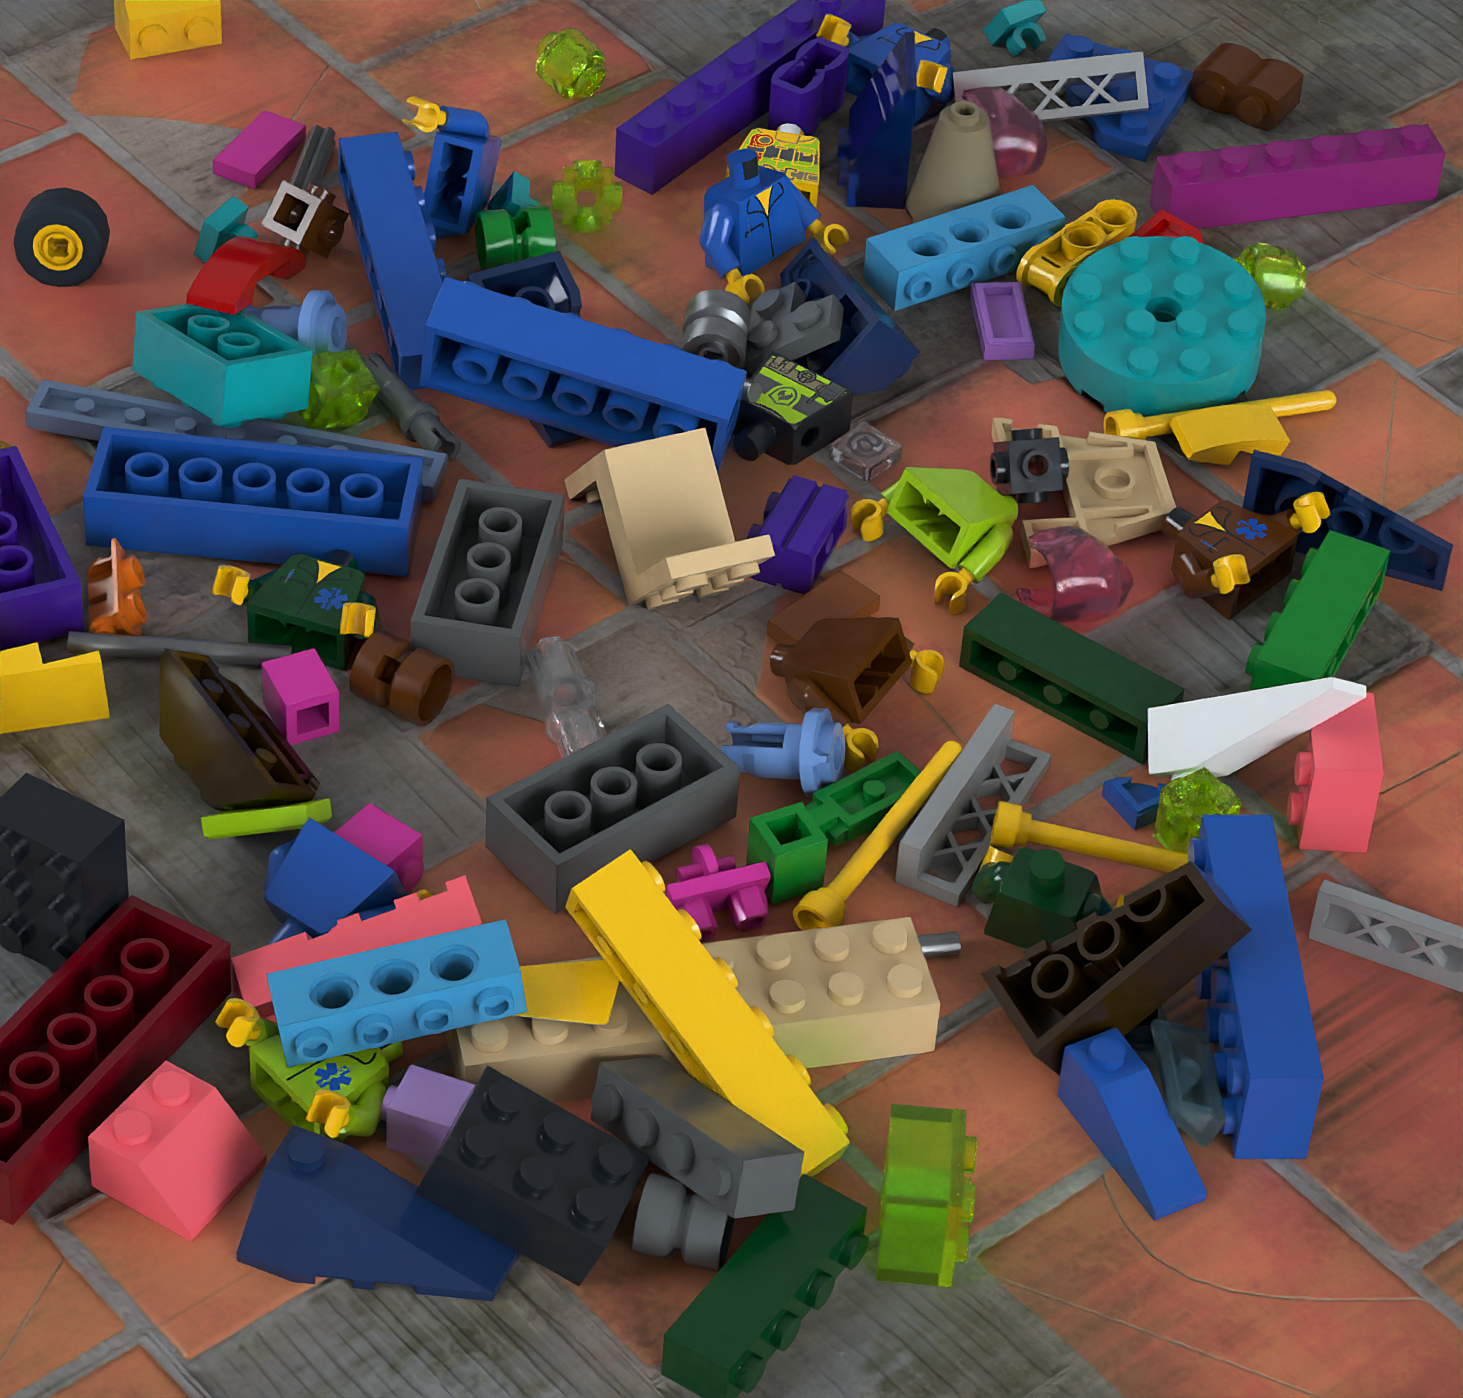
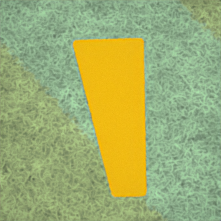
[513,960,620,1025]

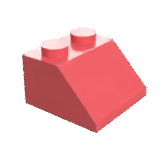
[1287,693,1384,853]
[88,1060,267,1242]

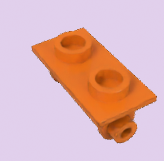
[87,538,147,636]

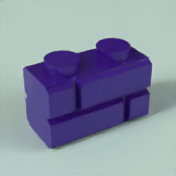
[746,475,849,595]

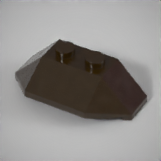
[159,648,320,811]

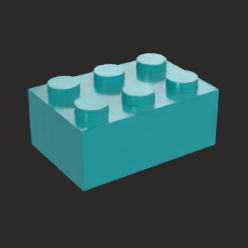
[132,303,313,428]

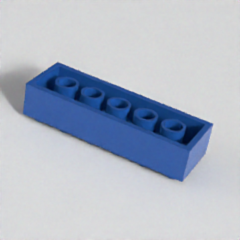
[419,276,747,475]
[83,427,423,577]
[1188,815,1324,1159]

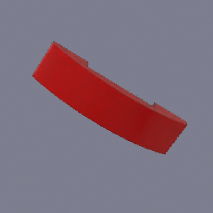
[186,236,306,315]

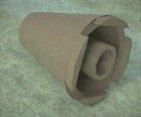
[906,101,1001,224]

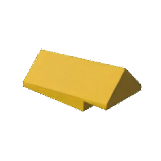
[0,642,110,734]

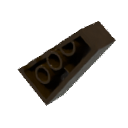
[981,861,1252,1076]

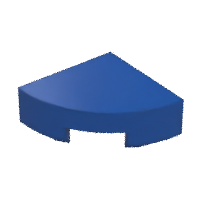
[1102,777,1182,831]

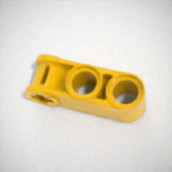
[1016,199,1137,307]

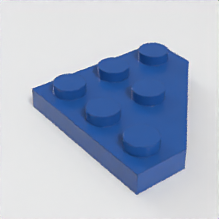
[1048,33,1193,162]

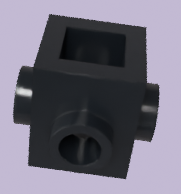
[990,428,1069,504]

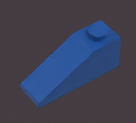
[1057,1027,1207,1221]

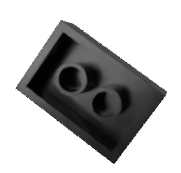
[0,773,129,973]
[415,1065,650,1286]

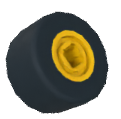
[13,187,110,287]

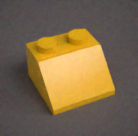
[114,0,222,60]

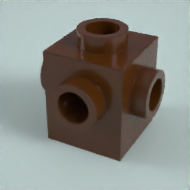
[261,180,349,258]

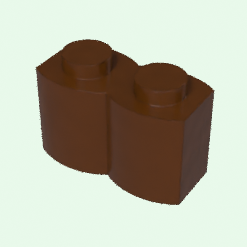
[1190,43,1304,130]

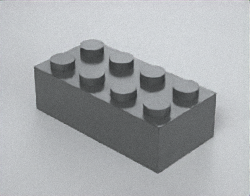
[411,478,565,687]
[485,704,740,914]

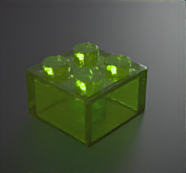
[877,1104,977,1287]

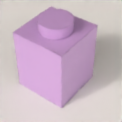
[381,1065,475,1162]

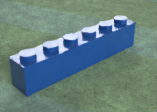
[338,131,447,390]

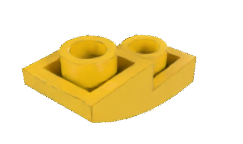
[1169,404,1291,465]

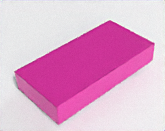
[213,110,306,189]

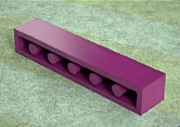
[1149,124,1446,229]

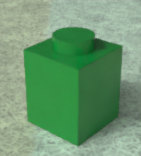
[746,802,828,905]

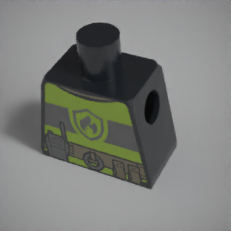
[733,351,854,465]

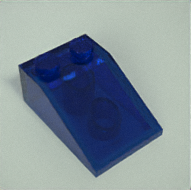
[837,32,917,209]

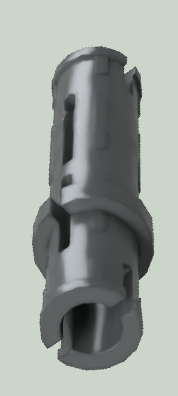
[354,353,461,461]

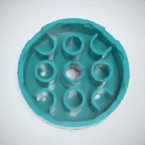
[1058,236,1266,417]

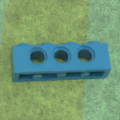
[863,185,1065,311]
[266,919,527,1068]

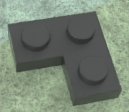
[745,282,844,376]

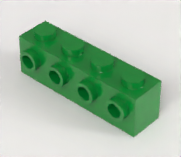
[1245,530,1390,691]

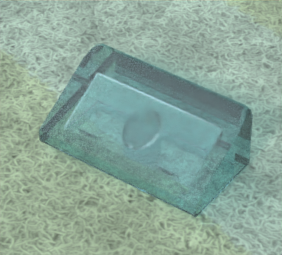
[1150,1018,1226,1147]

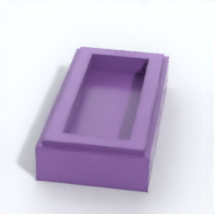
[970,282,1035,360]

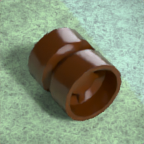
[349,630,455,726]

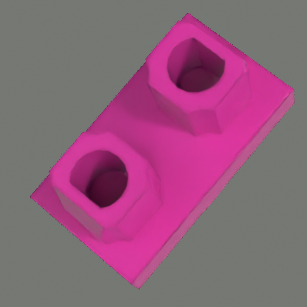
[666,844,771,942]

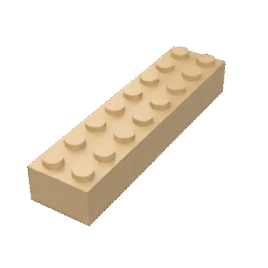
[444,917,940,1103]

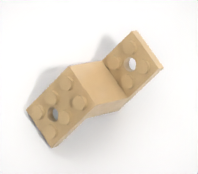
[564,428,775,610]

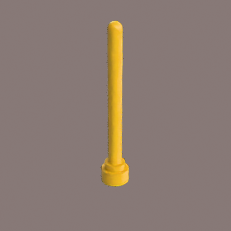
[1103,390,1336,440]
[793,740,963,931]
[989,800,1188,873]

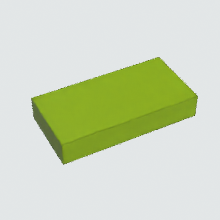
[201,798,333,840]

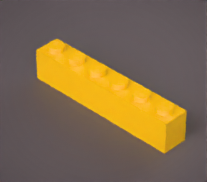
[565,849,850,1178]

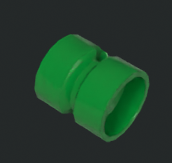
[475,205,556,271]

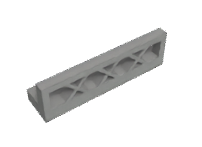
[953,51,1149,127]
[895,703,1052,907]
[1308,879,1463,993]

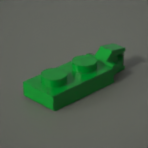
[806,751,934,846]

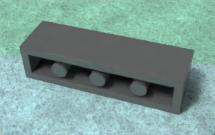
[591,1056,804,1219]

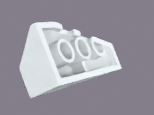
[1148,677,1367,789]

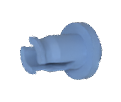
[244,290,348,373]
[721,708,845,797]

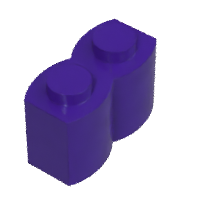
[768,37,849,136]

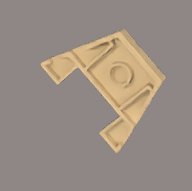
[991,417,1176,568]

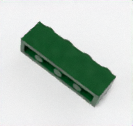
[959,593,1185,764]
[661,1174,869,1398]

